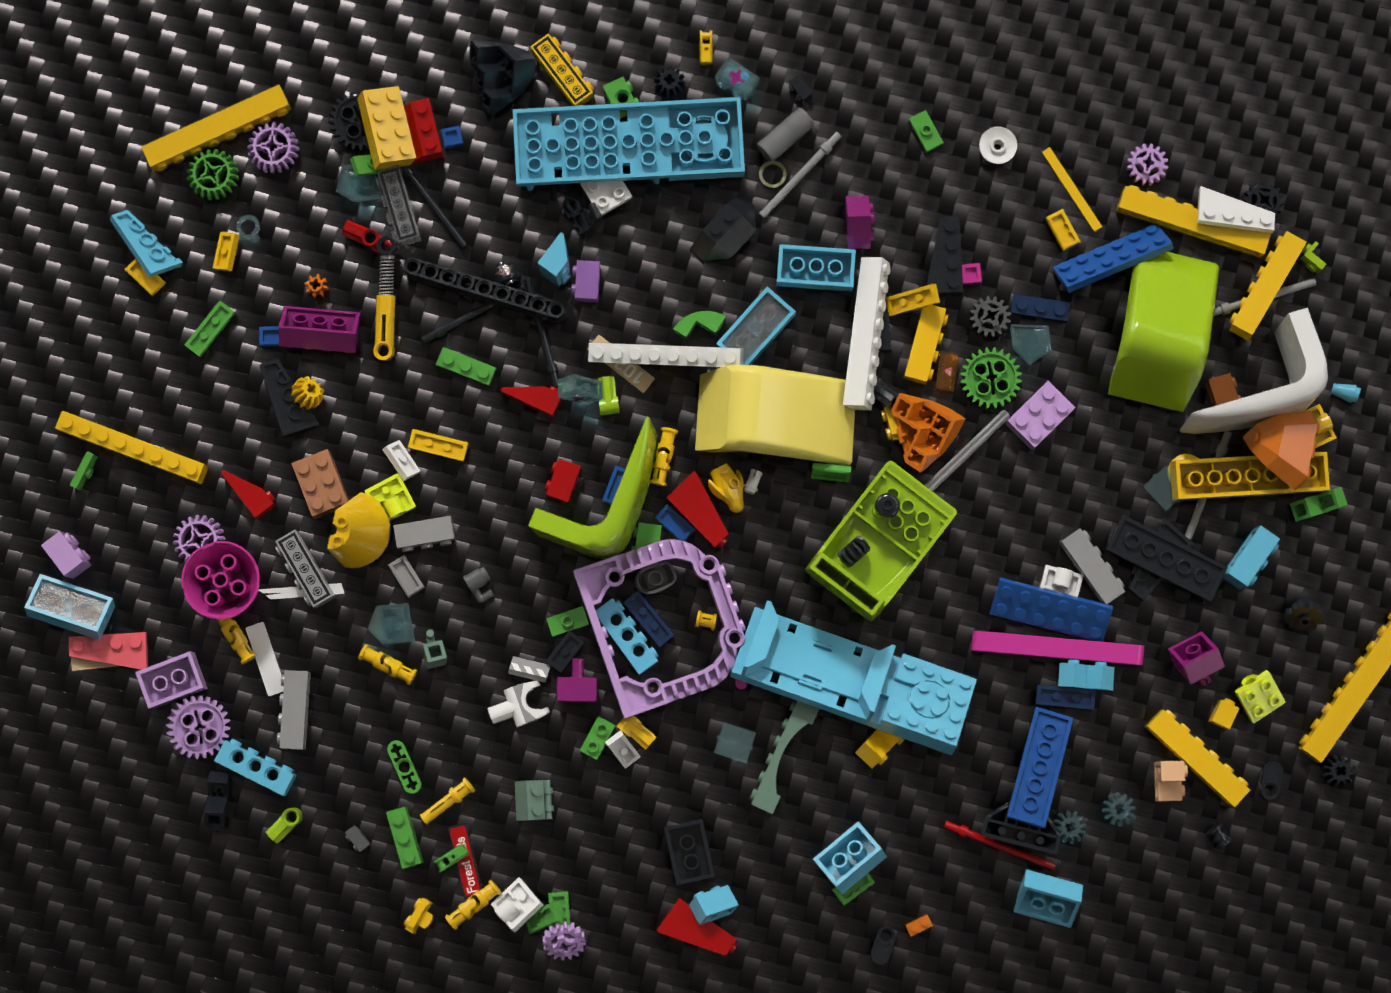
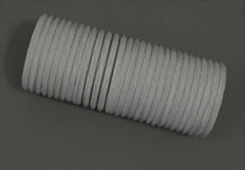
[757,108,814,162]

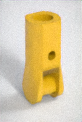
[700,30,713,65]

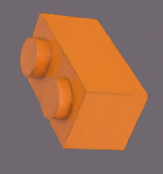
[905,914,933,936]

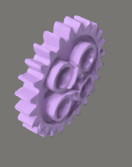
[166,695,230,759]

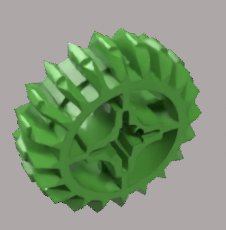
[187,149,239,200]

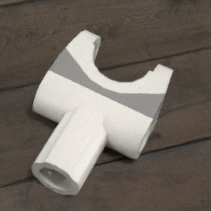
[488,681,550,727]

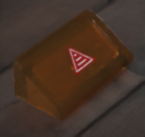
[935,351,958,392]

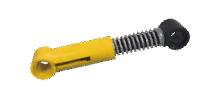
[373,236,398,361]

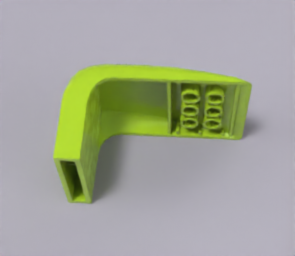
[1108,252,1219,412]
[529,416,657,559]
[805,461,957,621]

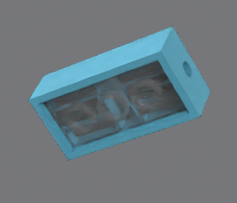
[716,287,796,365]
[24,574,115,640]

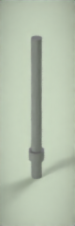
[759,132,842,218]
[1214,278,1316,316]
[1185,431,1232,540]

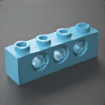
[596,598,659,676]
[214,739,297,796]

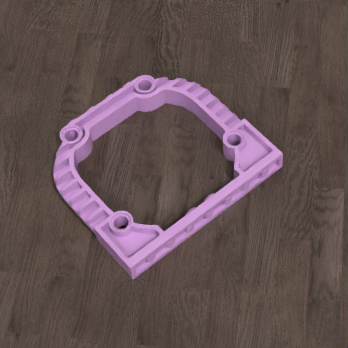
[573,539,746,718]

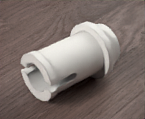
[743,469,763,495]

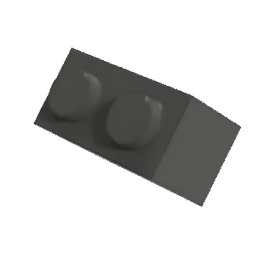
[345,825,371,852]

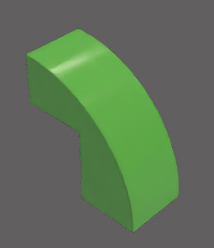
[673,311,726,340]
[1290,487,1348,522]

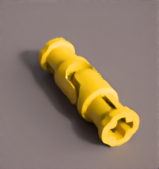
[649,427,678,487]
[217,618,257,664]
[358,644,417,685]
[445,880,502,930]

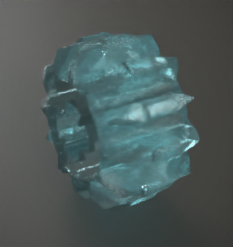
[1102,793,1136,826]
[1054,810,1087,844]

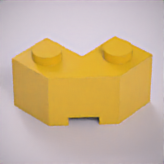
[855,729,905,768]

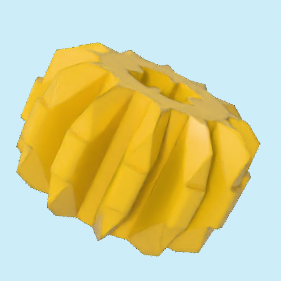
[291,376,324,410]

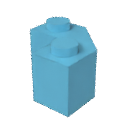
[1058,660,1114,691]

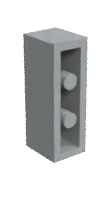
[393,516,456,552]

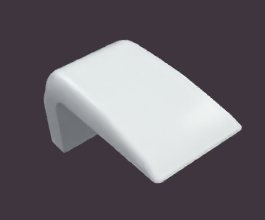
[1179,308,1328,434]

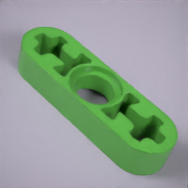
[387,741,422,793]

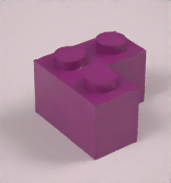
[845,196,874,249]

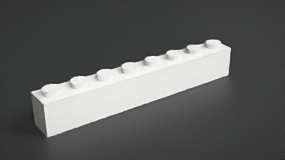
[843,257,891,410]
[588,343,744,367]

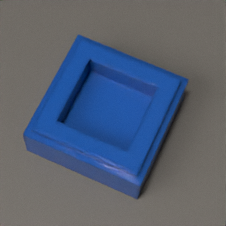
[441,126,463,149]

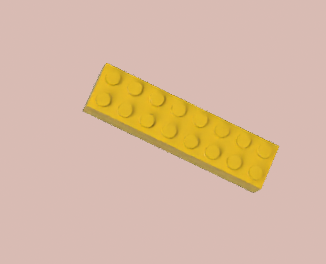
[1170,452,1330,501]

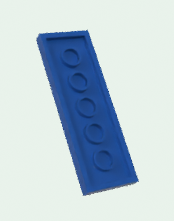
[1053,223,1174,293]
[990,577,1113,642]
[1006,707,1073,829]

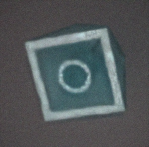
[336,165,384,202]
[1010,324,1051,365]
[368,603,415,646]

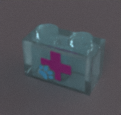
[716,57,759,101]
[558,374,602,405]

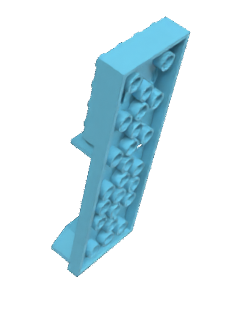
[513,97,745,191]
[730,600,977,755]

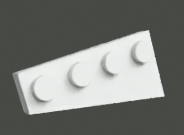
[1197,186,1275,233]

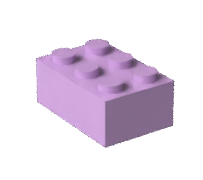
[1005,381,1075,451]
[135,651,208,709]

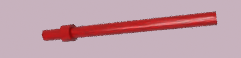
[944,821,1056,871]

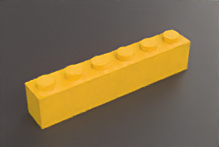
[1229,231,1307,341]
[1145,709,1250,807]

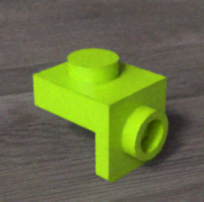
[1300,242,1326,274]

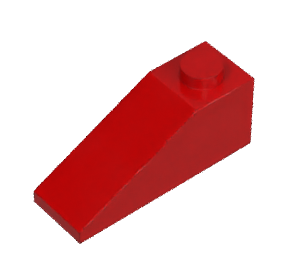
[501,386,563,418]
[221,470,276,520]

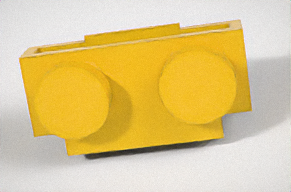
[881,407,899,442]
[404,898,433,934]

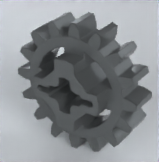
[969,296,1011,338]

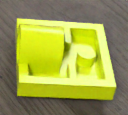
[364,473,416,521]
[1234,670,1286,723]

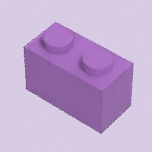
[571,260,601,303]

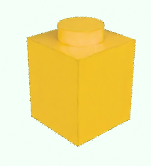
[1209,698,1239,730]

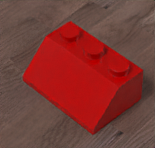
[404,98,444,166]

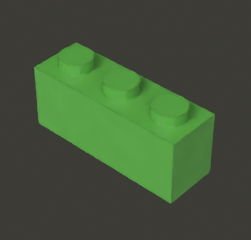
[386,807,424,869]

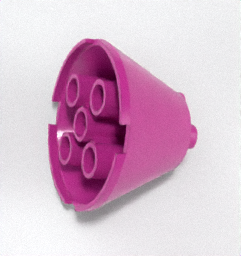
[181,541,260,619]

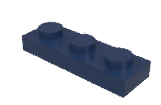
[1010,294,1070,323]
[623,591,675,647]
[1035,685,1096,710]

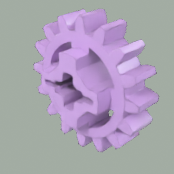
[1126,144,1168,185]
[543,921,585,960]

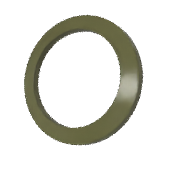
[759,161,787,188]

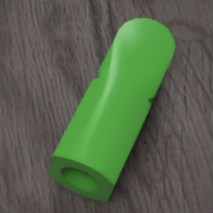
[433,843,469,873]

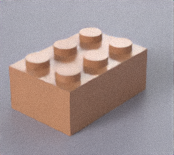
[292,449,349,519]

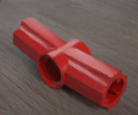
[341,220,399,254]

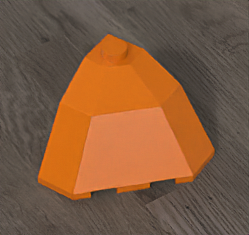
[891,393,966,472]
[1243,411,1320,490]

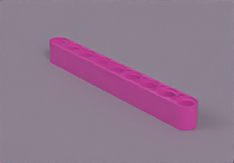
[971,631,1144,666]

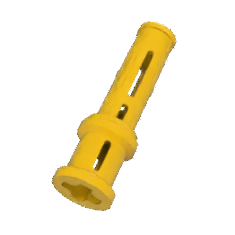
[420,778,475,825]

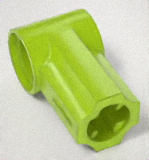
[598,376,620,415]
[266,808,303,844]

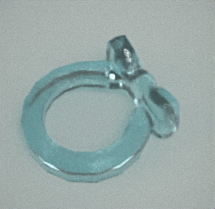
[237,215,260,240]

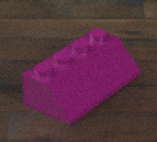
[279,306,360,353]

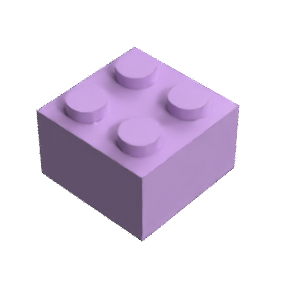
[41,531,91,579]

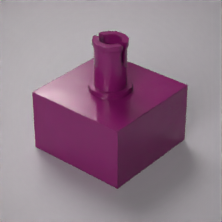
[1168,631,1225,686]
[557,659,598,703]

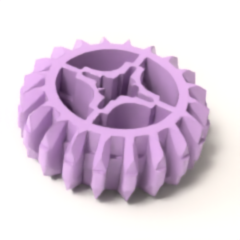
[247,122,299,174]
[173,515,226,563]

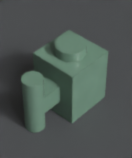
[422,630,447,669]

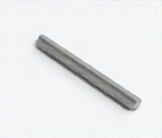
[924,410,1010,492]

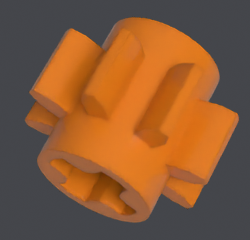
[304,274,329,298]

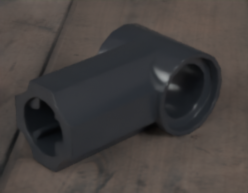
[874,377,899,410]

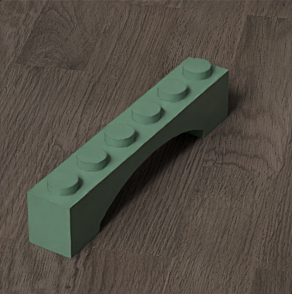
[749,700,819,814]

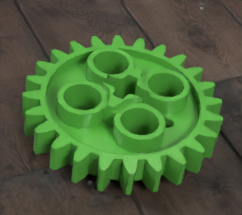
[960,347,1022,409]

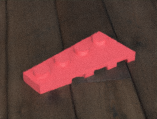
[68,632,148,670]

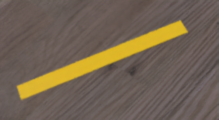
[1042,147,1102,232]

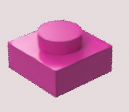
[962,263,982,285]

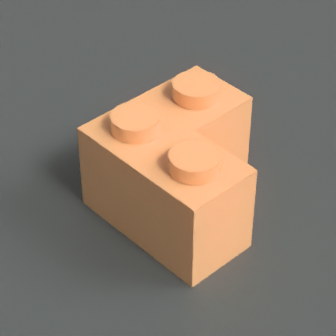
[1154,761,1188,801]

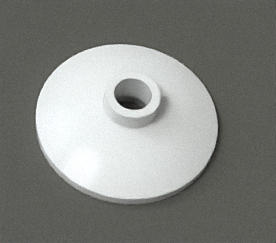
[979,127,1017,164]

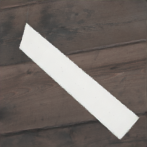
[259,583,344,599]

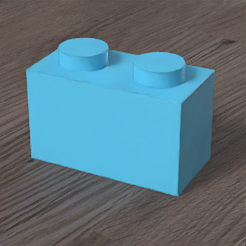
[689,885,738,925]

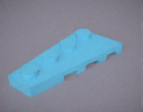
[110,210,183,278]

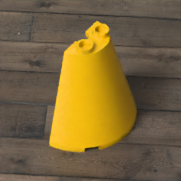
[327,492,390,568]

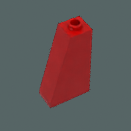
[666,471,728,549]
[657,898,738,956]

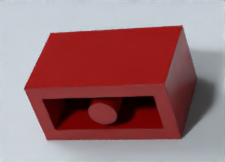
[544,459,582,504]

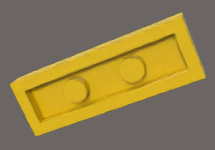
[886,284,940,316]
[408,429,469,462]

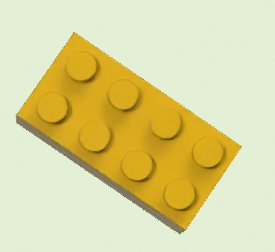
[357,86,416,170]

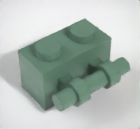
[515,780,554,821]

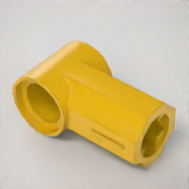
[617,715,656,750]

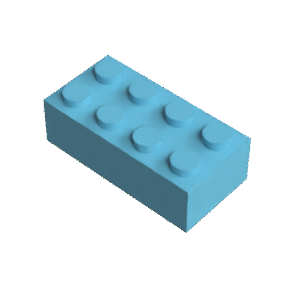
[776,244,856,292]

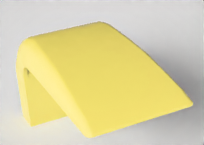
[695,365,855,466]

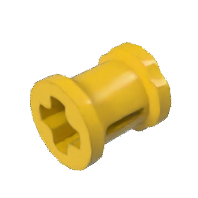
[695,610,717,631]

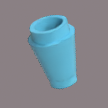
[1331,383,1361,403]

